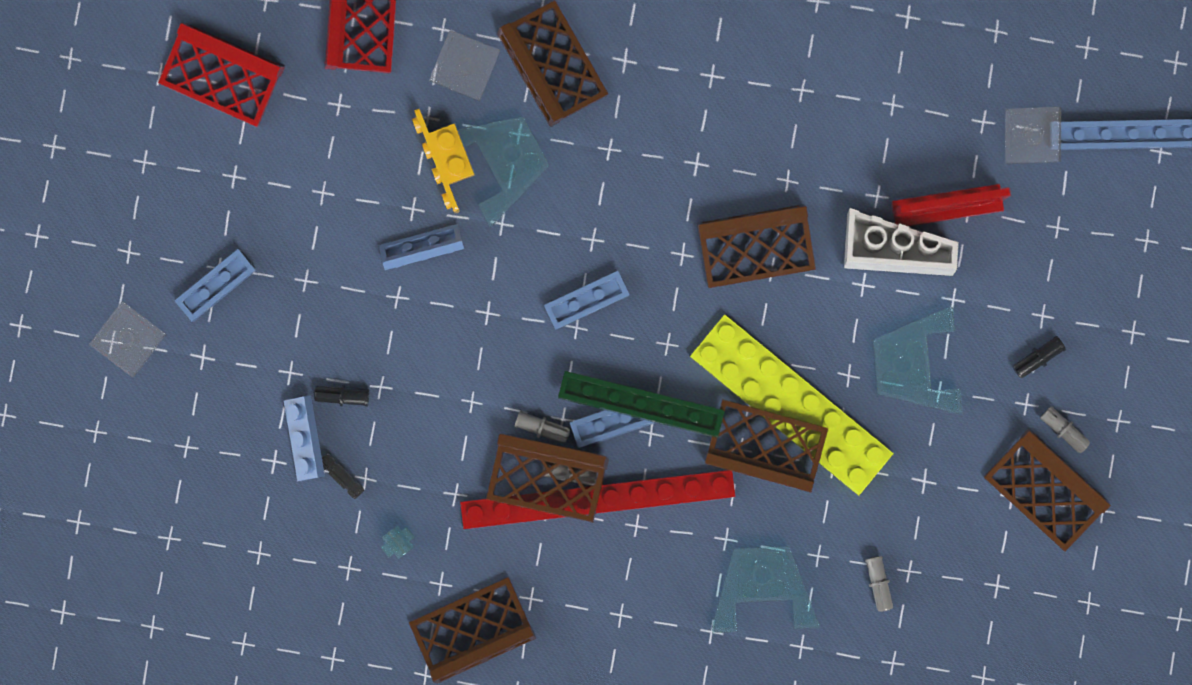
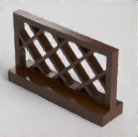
[497,0,608,127]
[697,204,816,288]
[705,399,829,493]
[984,428,1111,551]
[486,434,609,523]
[409,577,537,684]

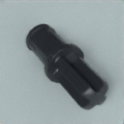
[1013,336,1066,378]
[314,385,369,407]

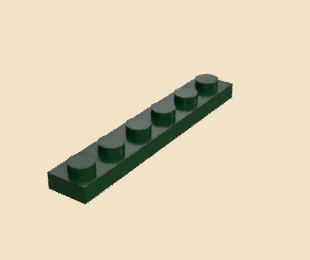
[558,371,725,438]

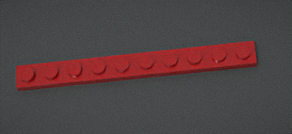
[460,470,735,529]

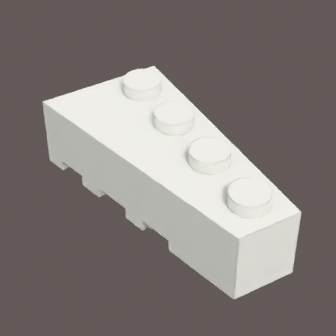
[844,208,958,276]

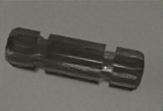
[322,453,364,499]

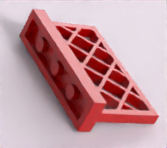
[325,0,396,73]
[158,23,285,127]
[891,184,1011,226]

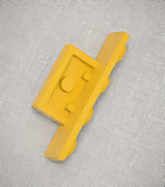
[412,109,475,214]

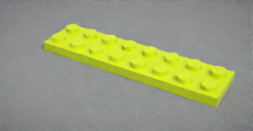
[690,315,894,496]

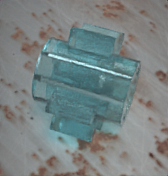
[381,525,415,559]

